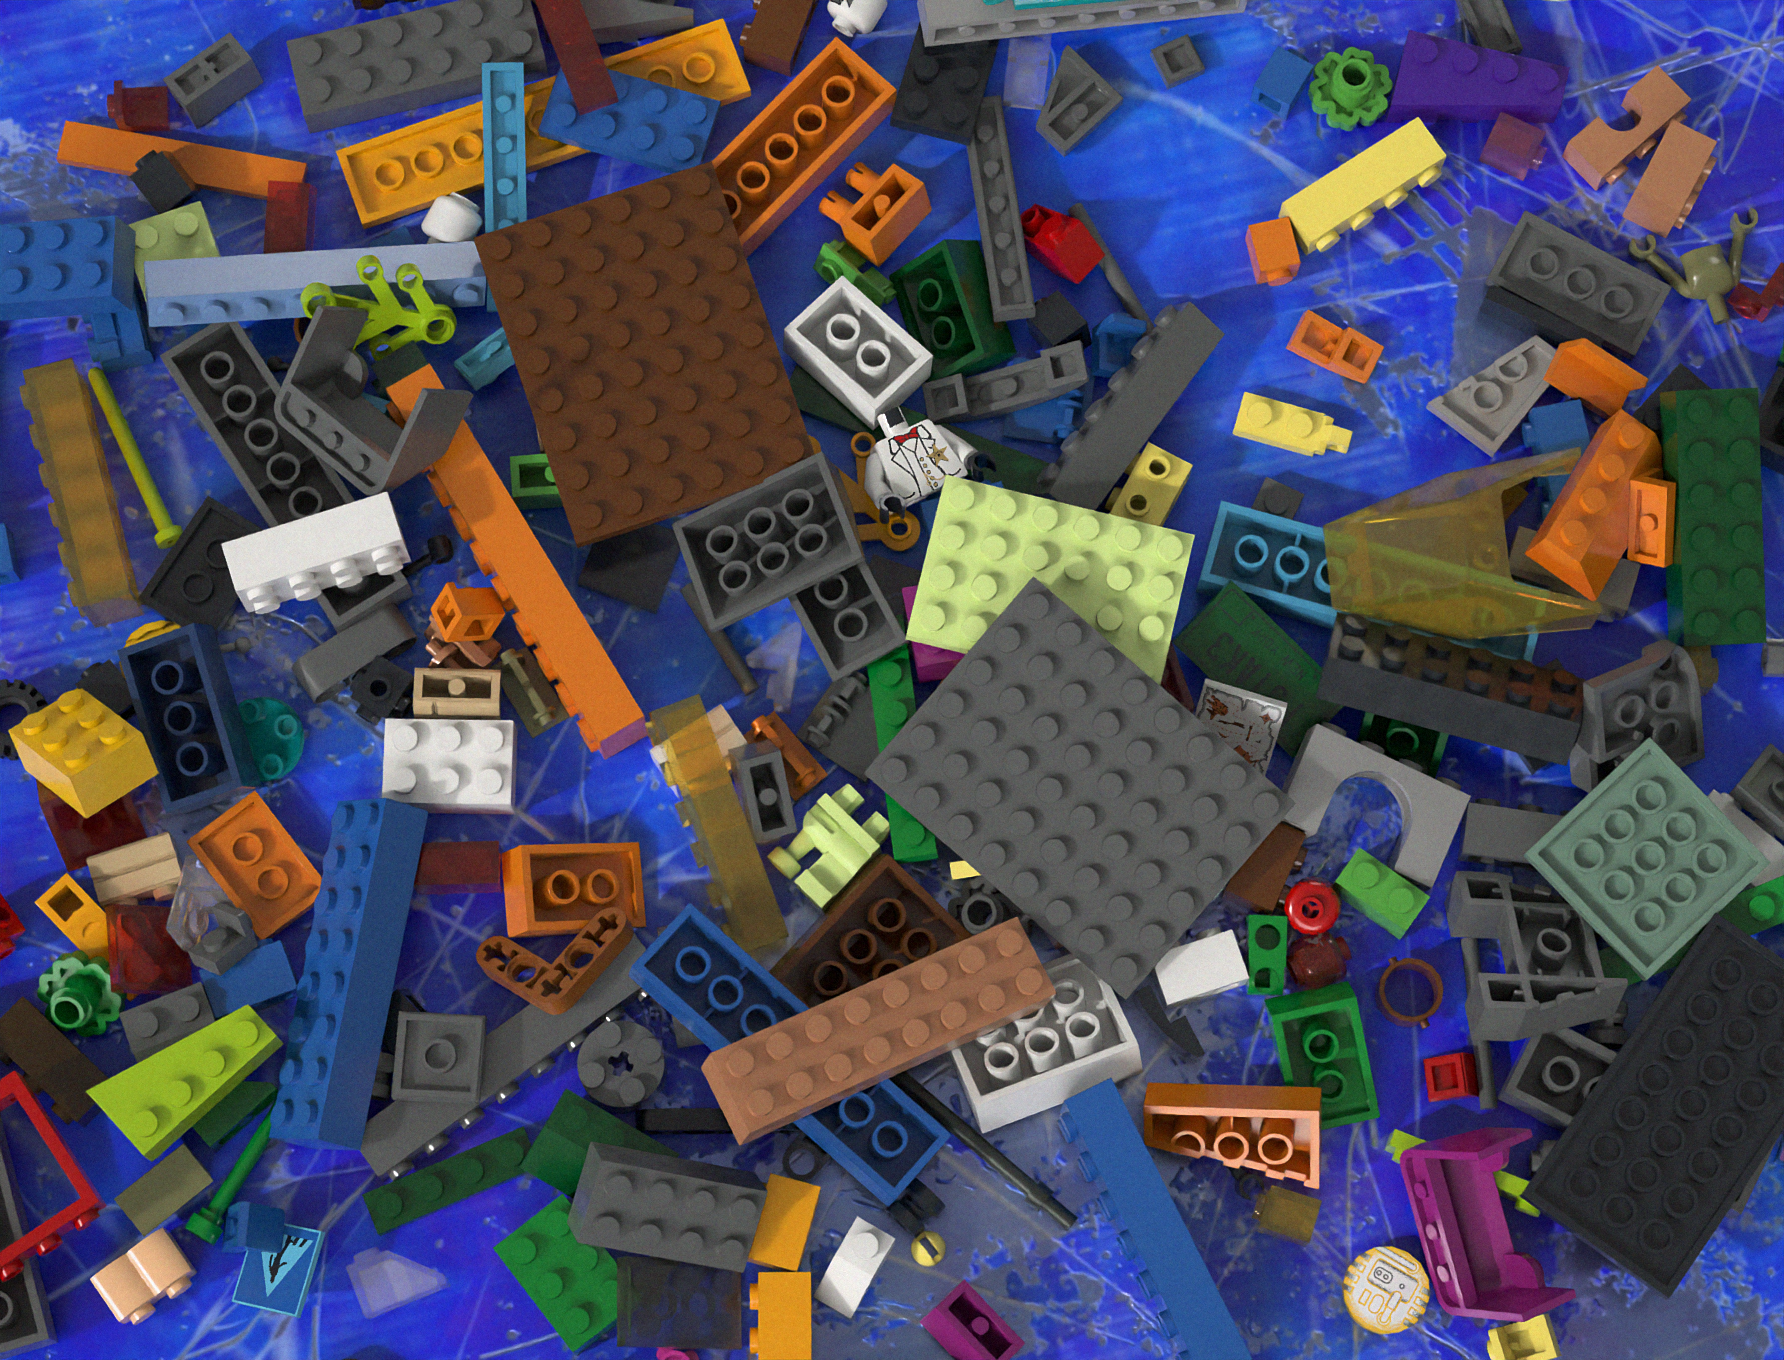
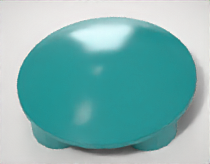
[238,697,305,782]

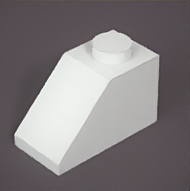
[813,1216,895,1319]

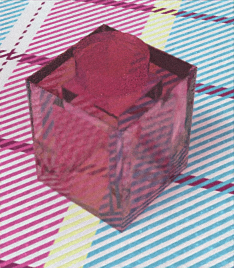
[1479,112,1547,181]

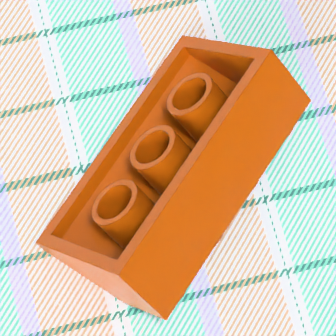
[1524,409,1662,602]

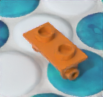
[743,711,828,802]

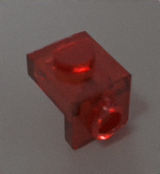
[107,80,170,132]
[1727,262,1784,323]

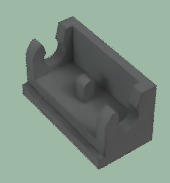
[163,32,263,129]

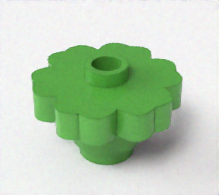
[1308,47,1393,131]

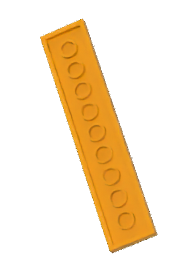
[336,18,751,230]

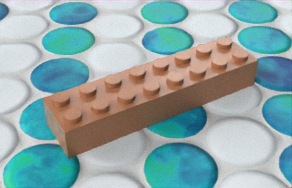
[701,917,1057,1146]

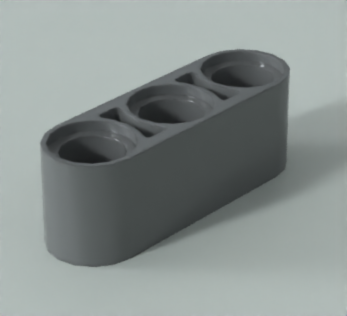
[291,603,418,704]

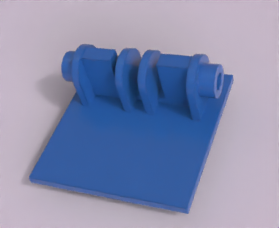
[1002,357,1095,445]

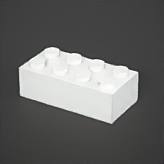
[221,492,411,614]

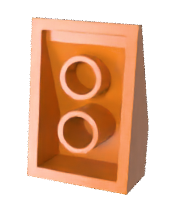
[501,842,646,938]

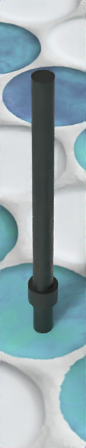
[888,1071,1078,1231]

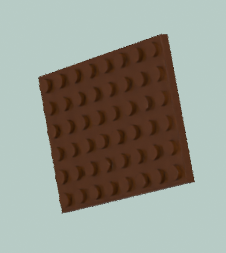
[473,161,815,548]

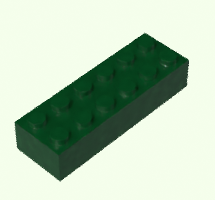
[1660,388,1767,646]

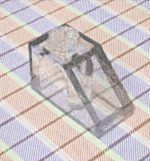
[346,1247,451,1319]

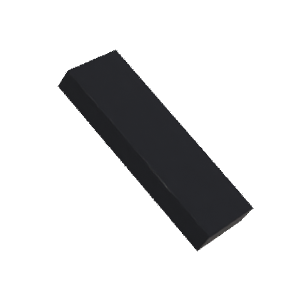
[1479,285,1604,349]

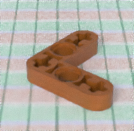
[476,907,634,1015]

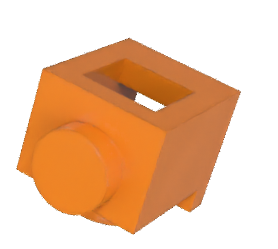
[430,582,506,642]

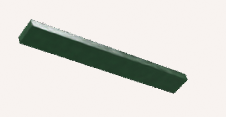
[789,365,1097,511]

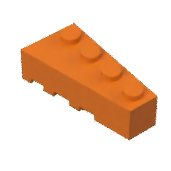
[1143,1082,1322,1190]

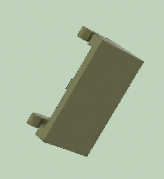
[114,1142,214,1236]

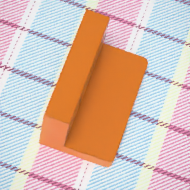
[1543,338,1649,420]
[1627,467,1676,568]

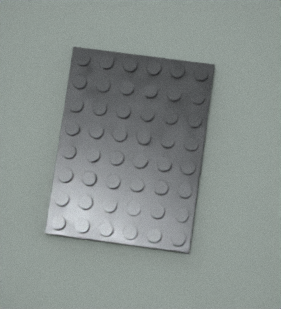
[864,576,1296,1000]

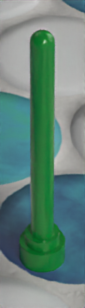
[184,1099,277,1246]

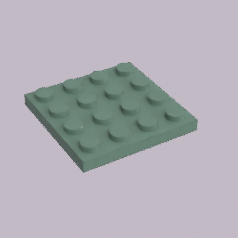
[1523,737,1771,982]

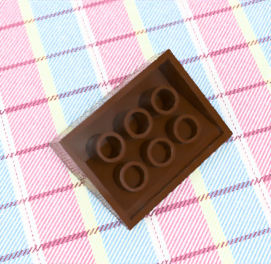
[769,854,972,1009]

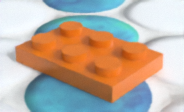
[186,790,322,940]

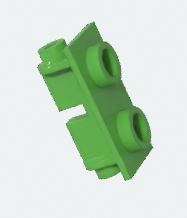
[813,239,897,309]

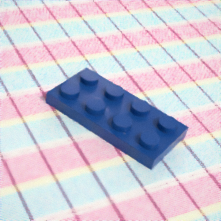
[538,56,721,174]

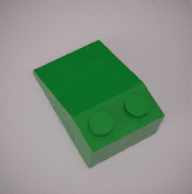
[1264,981,1380,1130]

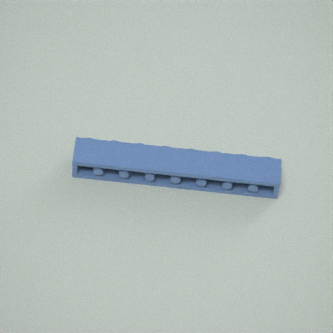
[144,241,486,327]

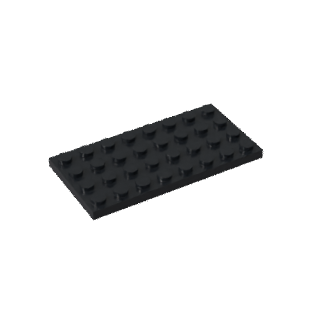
[1520,912,1784,1300]

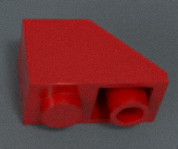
[1020,204,1105,284]

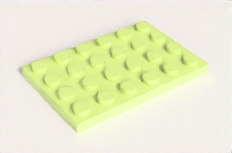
[905,475,1195,685]

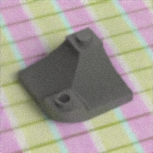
[1569,640,1705,793]

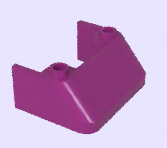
[1400,1127,1576,1322]

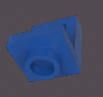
[1092,312,1147,378]

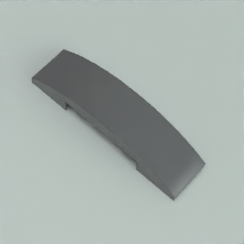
[922,340,1090,424]

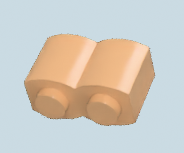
[90,1227,197,1325]

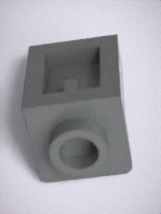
[188,902,258,976]

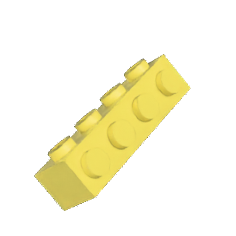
[1278,117,1446,256]
[1105,442,1193,527]

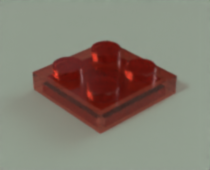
[105,904,193,995]

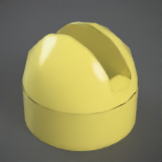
[911,1231,946,1267]

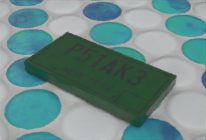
[1171,580,1344,758]

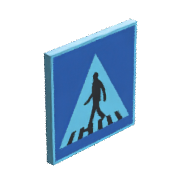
[231,1223,325,1318]

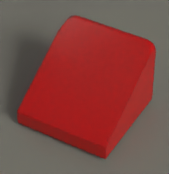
[1423,1052,1479,1102]

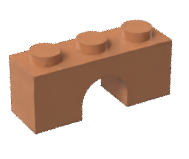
[1562,65,1692,191]

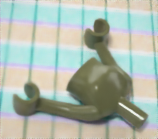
[1628,208,1758,325]

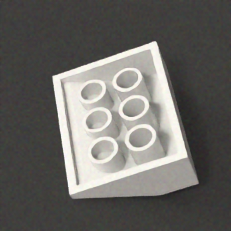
[949,953,1143,1134]

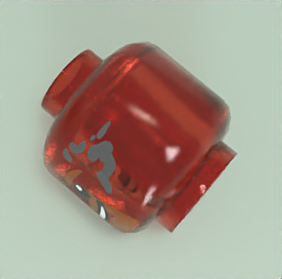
[1286,930,1352,990]

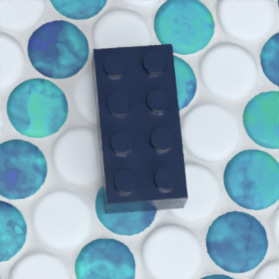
[117,623,262,813]

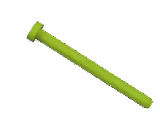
[88,367,183,549]

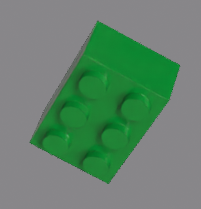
[493,1194,645,1356]

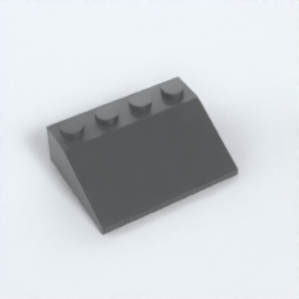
[672,451,865,633]

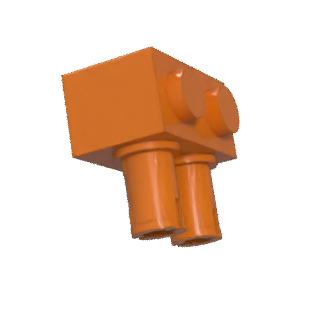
[819,162,932,267]

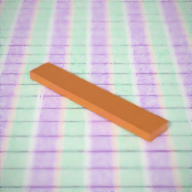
[56,120,308,206]

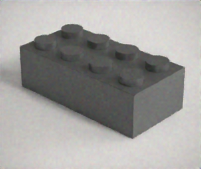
[567,1141,768,1273]

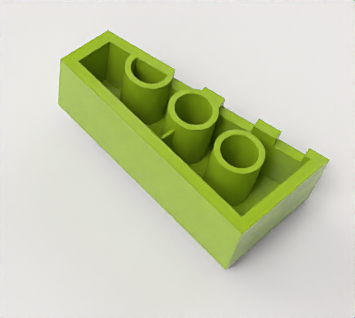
[86,1004,284,1162]

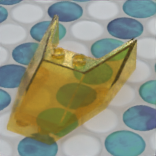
[1323,447,1602,639]

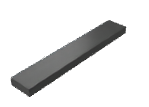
[966,95,1036,322]

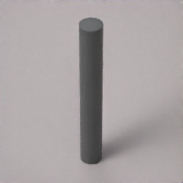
[680,582,760,696]

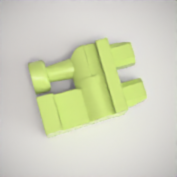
[767,784,890,913]

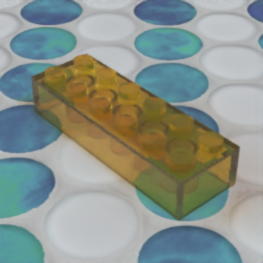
[19,357,144,628]

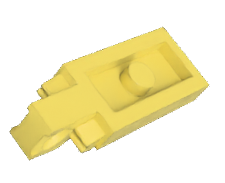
[1233,392,1353,457]

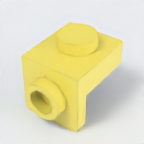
[1487,1313,1562,1360]

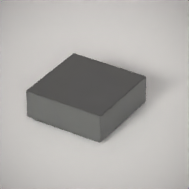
[1150,34,1205,90]

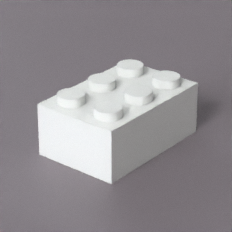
[783,276,933,430]
[382,719,518,814]

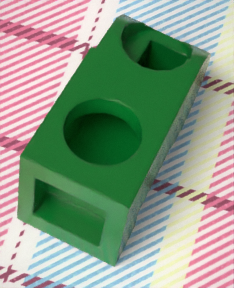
[1245,915,1288,996]

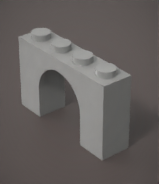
[1280,722,1471,892]

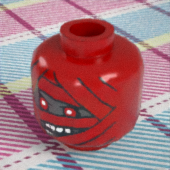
[1284,876,1342,935]

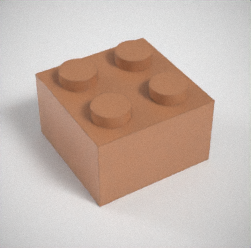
[1622,119,1718,238]

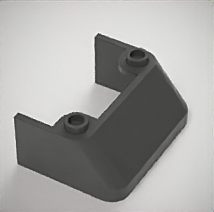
[274,305,473,496]

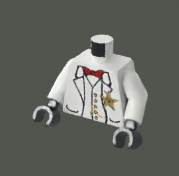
[864,406,997,524]

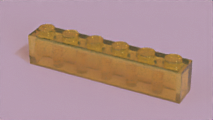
[644,694,790,953]

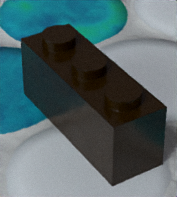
[0,996,109,1128]

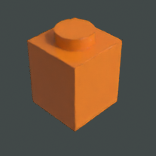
[1245,217,1301,286]

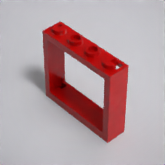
[0,1070,107,1282]

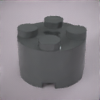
[577,1021,667,1114]

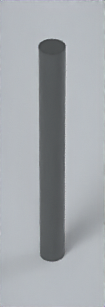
[1067,203,1155,338]
[1461,938,1498,1110]

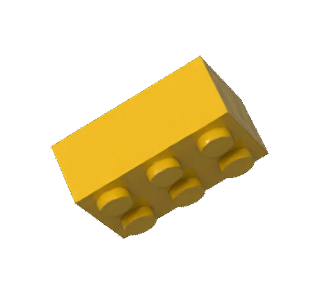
[8,688,159,818]

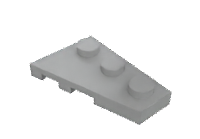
[1426,335,1557,458]

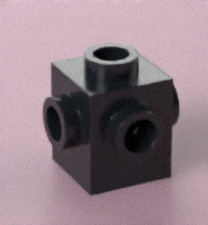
[350,654,414,726]

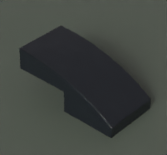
[1132,985,1205,1064]

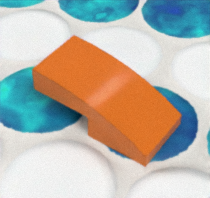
[1286,310,1384,384]

